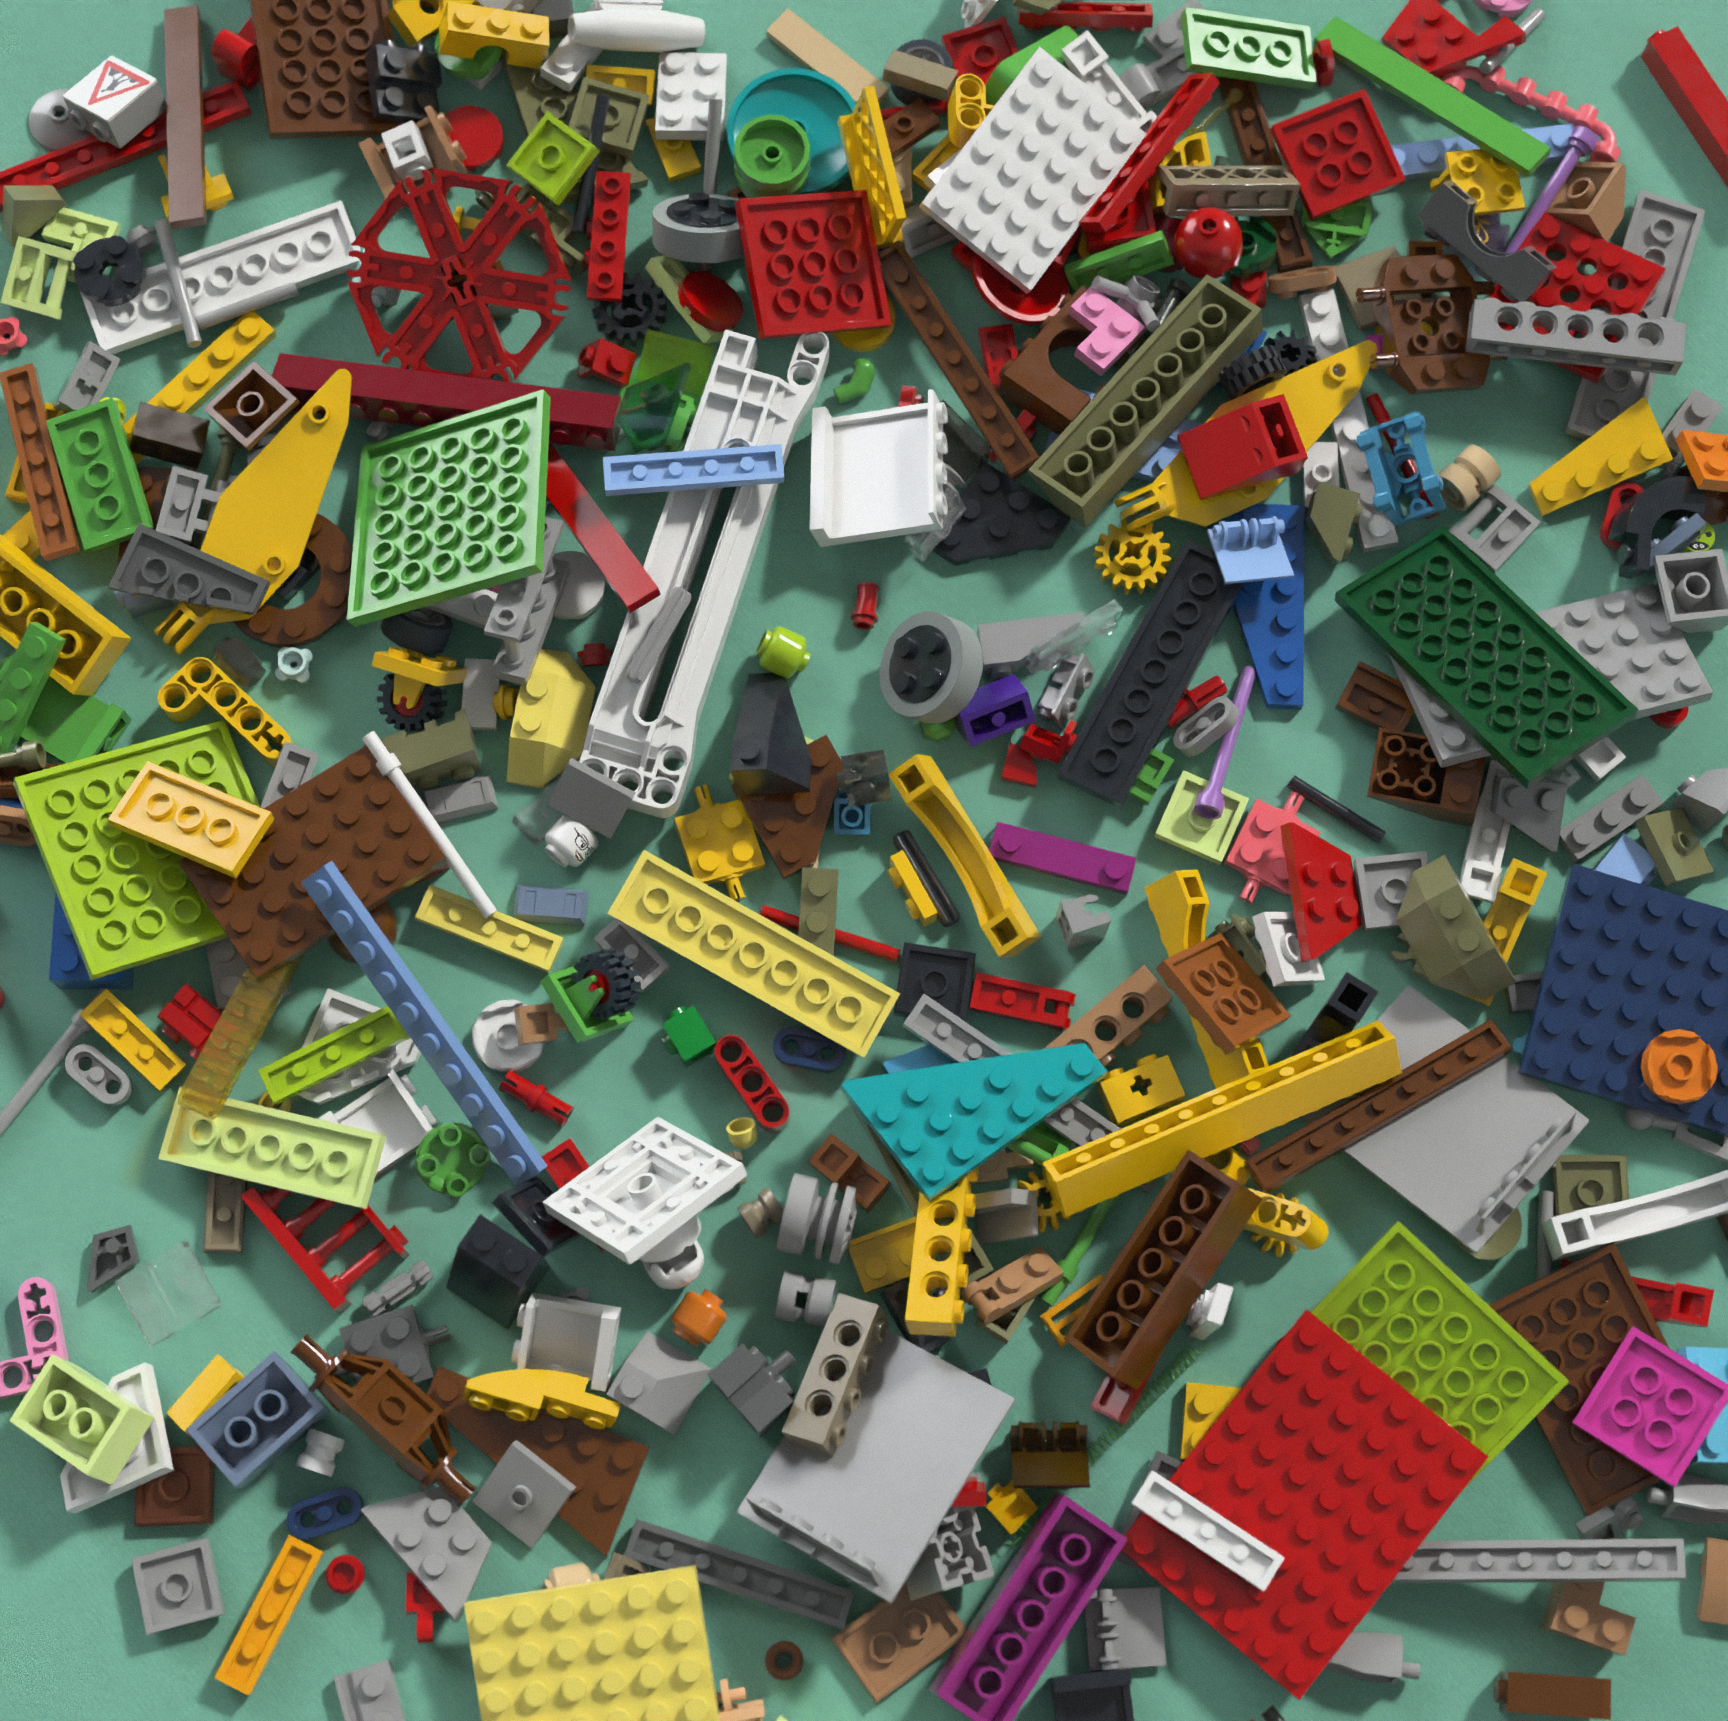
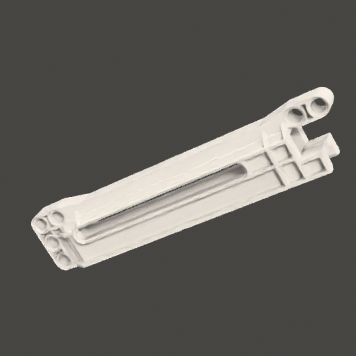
[579,329,829,818]

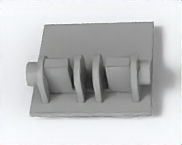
[1085,1587,1166,1670]

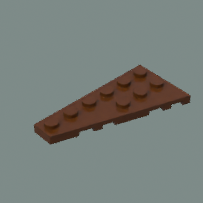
[427,1366,650,1557]

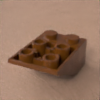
[1367,728,1485,826]

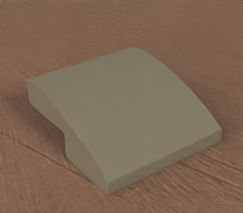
[1335,246,1422,331]

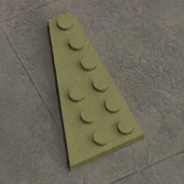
[500,48,648,206]

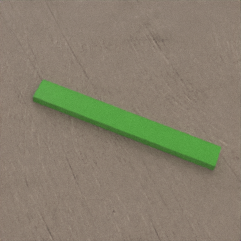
[1314,16,1551,178]

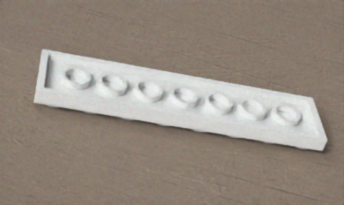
[80,200,361,354]

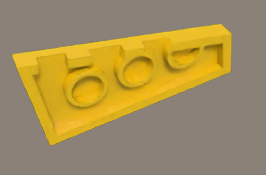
[1527,396,1673,517]

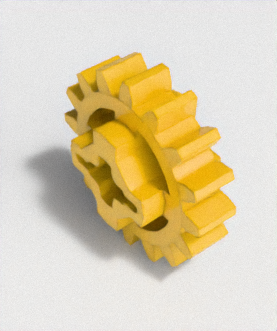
[1094,518,1171,595]

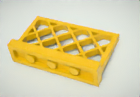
[837,85,907,249]

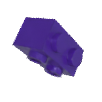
[954,674,1036,747]

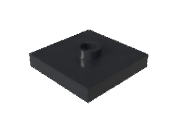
[893,942,976,1022]
[492,1176,581,1257]

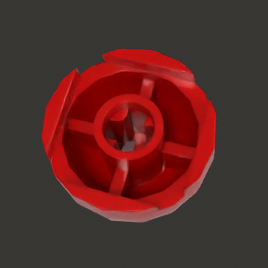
[1174,207,1243,279]

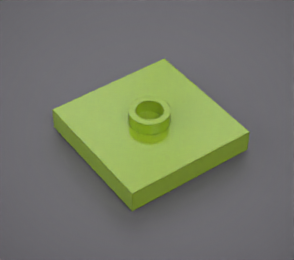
[506,111,600,206]

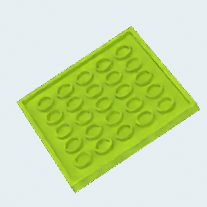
[13,720,260,980]

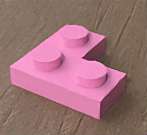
[1068,286,1145,376]

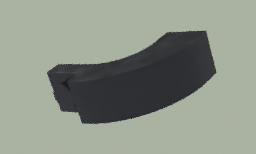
[1609,476,1706,579]
[1291,972,1379,1057]

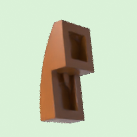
[808,1133,892,1213]

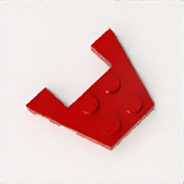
[1382,0,1526,78]

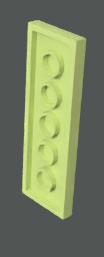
[158,1087,387,1209]

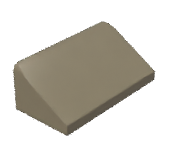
[883,50,958,102]

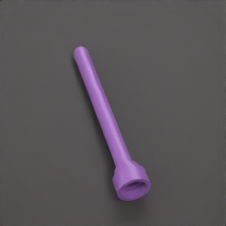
[1504,126,1599,253]
[1194,666,1256,819]

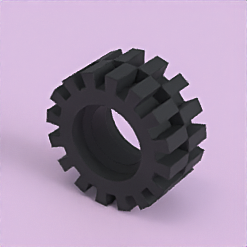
[1218,345,1287,400]

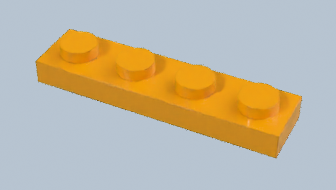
[214,1535,325,1696]

